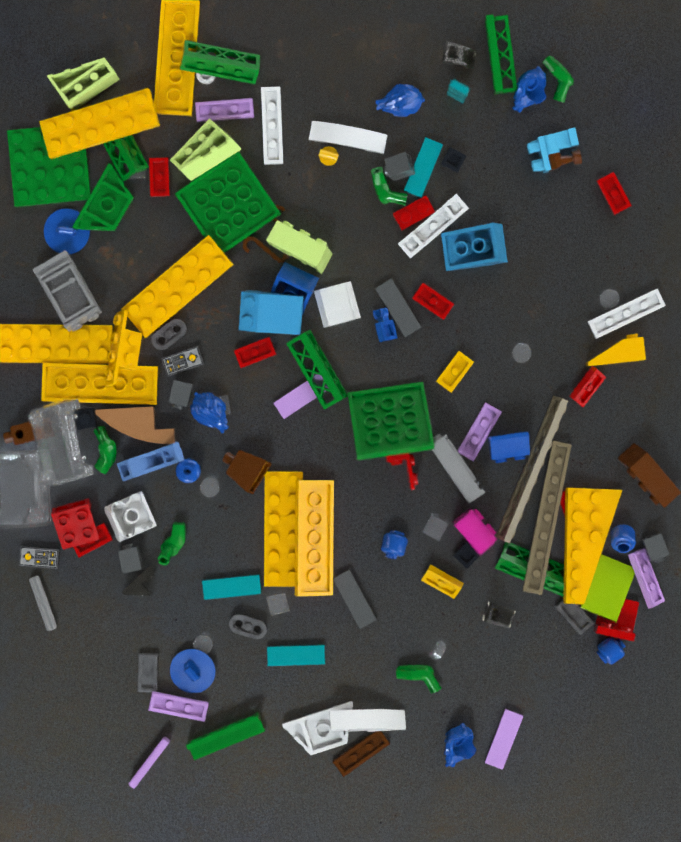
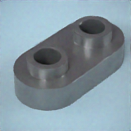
[152,319,187,350]
[229,614,267,639]

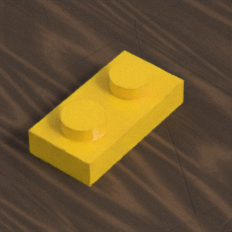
[436,351,474,393]
[421,564,464,599]

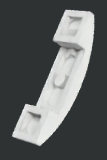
[309,121,387,154]
[398,194,469,258]

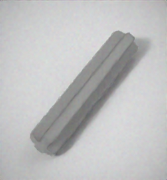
[29,576,57,631]

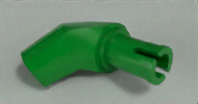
[542,56,574,103]
[371,167,407,206]
[93,426,116,474]
[157,522,186,566]
[396,664,441,694]

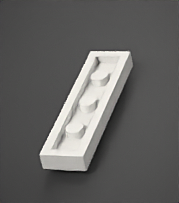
[261,87,283,165]
[588,288,666,339]

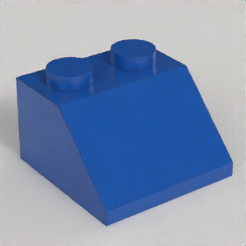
[271,262,319,315]
[487,432,530,463]

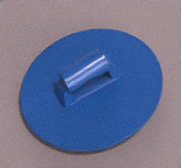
[44,209,90,254]
[170,649,215,693]

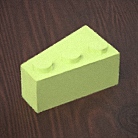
[47,58,120,111]
[170,118,241,181]
[266,220,333,274]

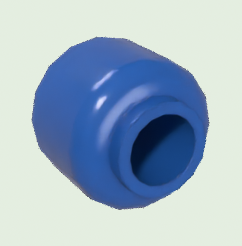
[176,458,201,483]
[610,524,636,553]
[381,530,408,560]
[596,636,626,665]

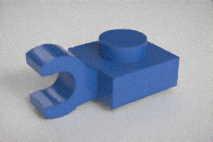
[373,307,398,342]

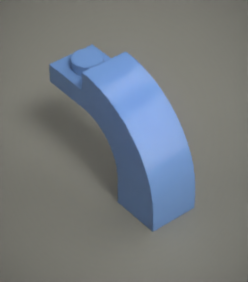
[116,442,184,481]

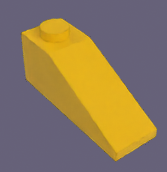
[586,334,646,366]

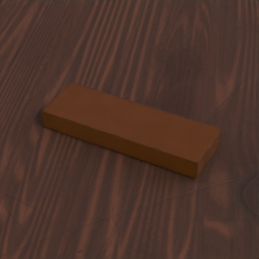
[332,731,390,777]

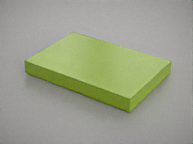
[580,554,635,622]

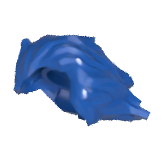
[512,66,547,112]
[376,84,425,117]
[190,392,229,433]
[444,723,476,767]

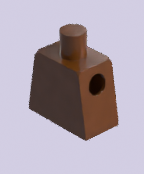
[3,418,53,445]
[222,450,272,494]

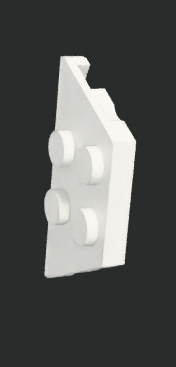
[282,701,353,755]

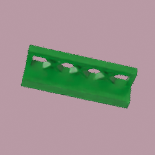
[485,14,517,95]
[180,40,260,84]
[103,135,149,181]
[286,330,348,410]
[495,542,564,597]
[186,713,265,760]

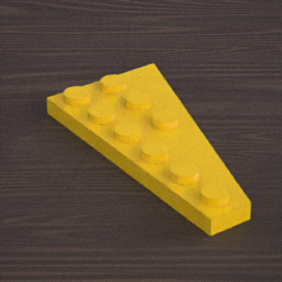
[563,488,622,604]

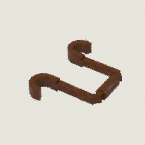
[243,205,291,263]

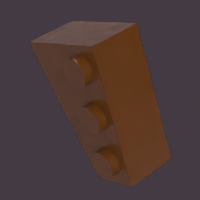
[617,443,681,508]

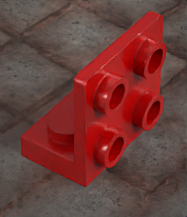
[385,453,418,490]
[51,498,99,550]
[594,599,639,641]

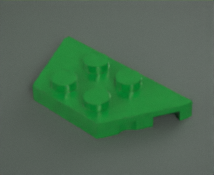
[72,163,134,232]

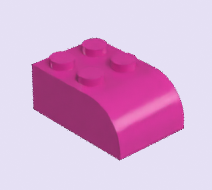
[452,508,497,555]

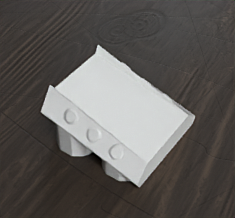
[314,281,361,328]
[104,491,156,542]

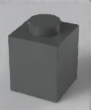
[383,152,415,181]
[168,380,194,410]
[641,532,669,563]
[118,544,143,574]

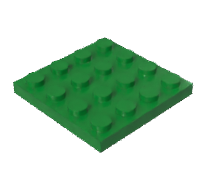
[7,127,91,207]
[175,151,281,253]
[347,382,435,460]

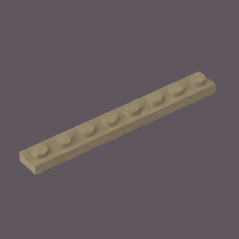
[495,396,568,543]
[522,441,572,595]

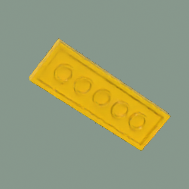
[154,0,200,117]
[39,88,160,159]
[121,235,234,338]
[0,324,113,364]
[41,363,158,405]
[264,471,303,587]
[295,480,334,596]

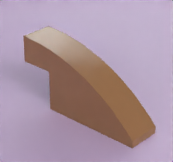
[95,407,176,444]

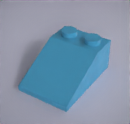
[441,223,508,271]
[239,290,304,335]

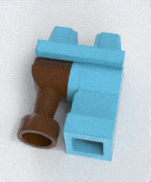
[527,127,582,173]

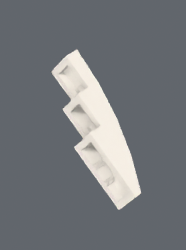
[329,709,406,732]

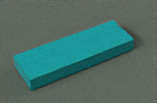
[447,80,470,104]
[404,137,443,198]
[202,575,261,600]
[267,645,325,666]

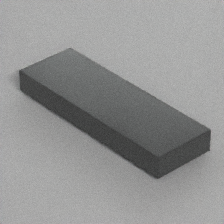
[375,279,421,337]
[333,569,377,629]

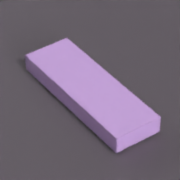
[195,98,254,122]
[274,374,328,419]
[457,402,502,461]
[628,548,665,609]
[148,691,209,722]
[484,708,523,770]
[129,736,170,789]

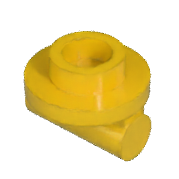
[319,146,339,166]

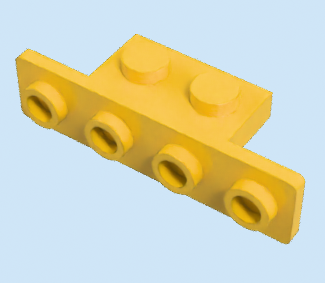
[104,310,142,387]

